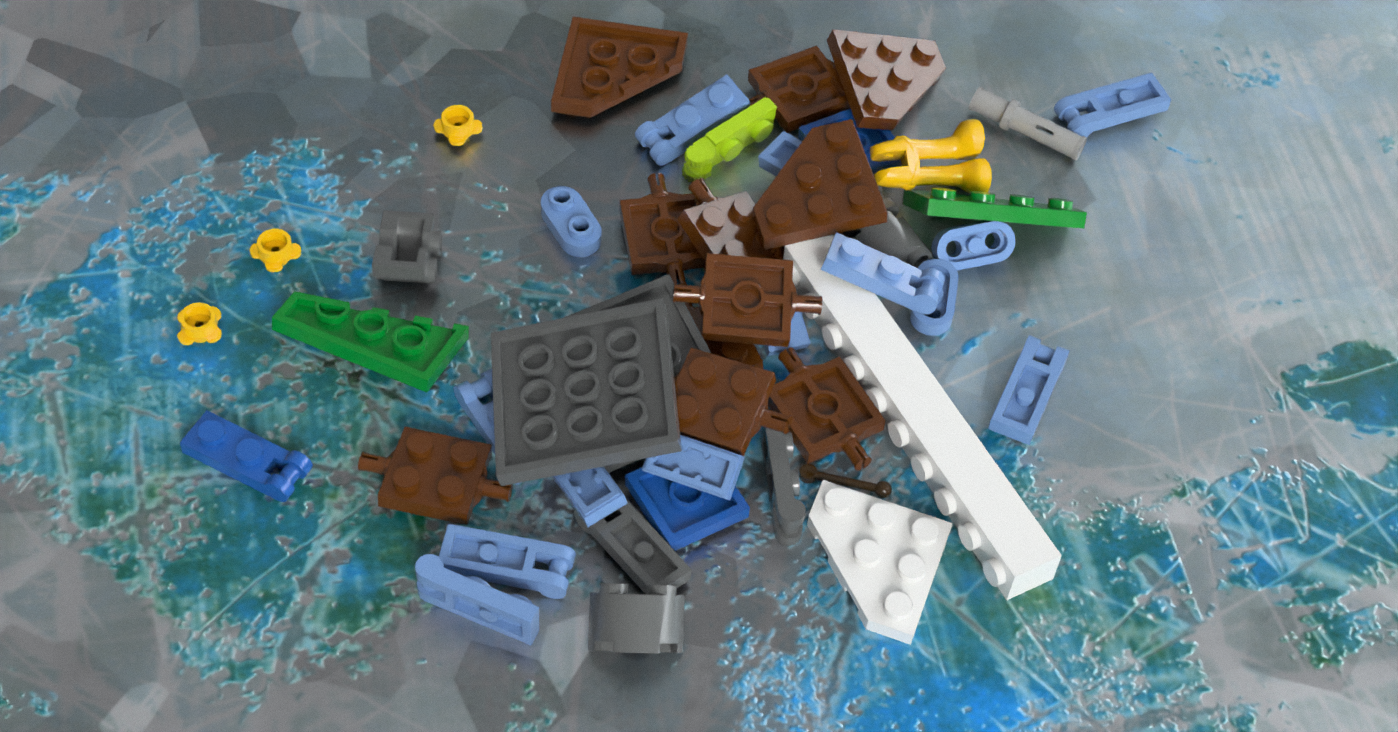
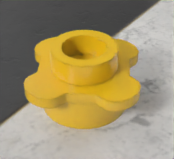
[434,105,482,146]
[250,229,302,272]
[177,302,222,345]

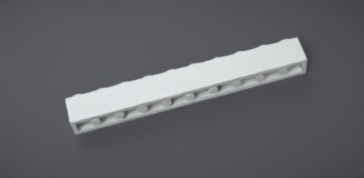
[783,235,1062,600]

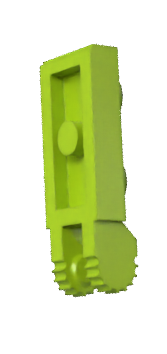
[682,97,777,182]

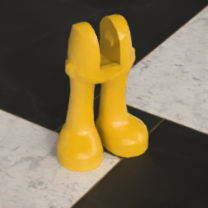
[869,119,992,194]

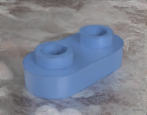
[541,186,602,257]
[931,220,1015,270]
[910,259,959,336]

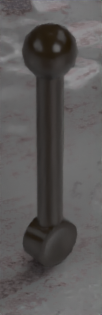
[799,464,892,498]

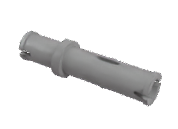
[969,87,1087,161]

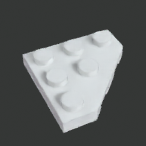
[807,480,953,645]

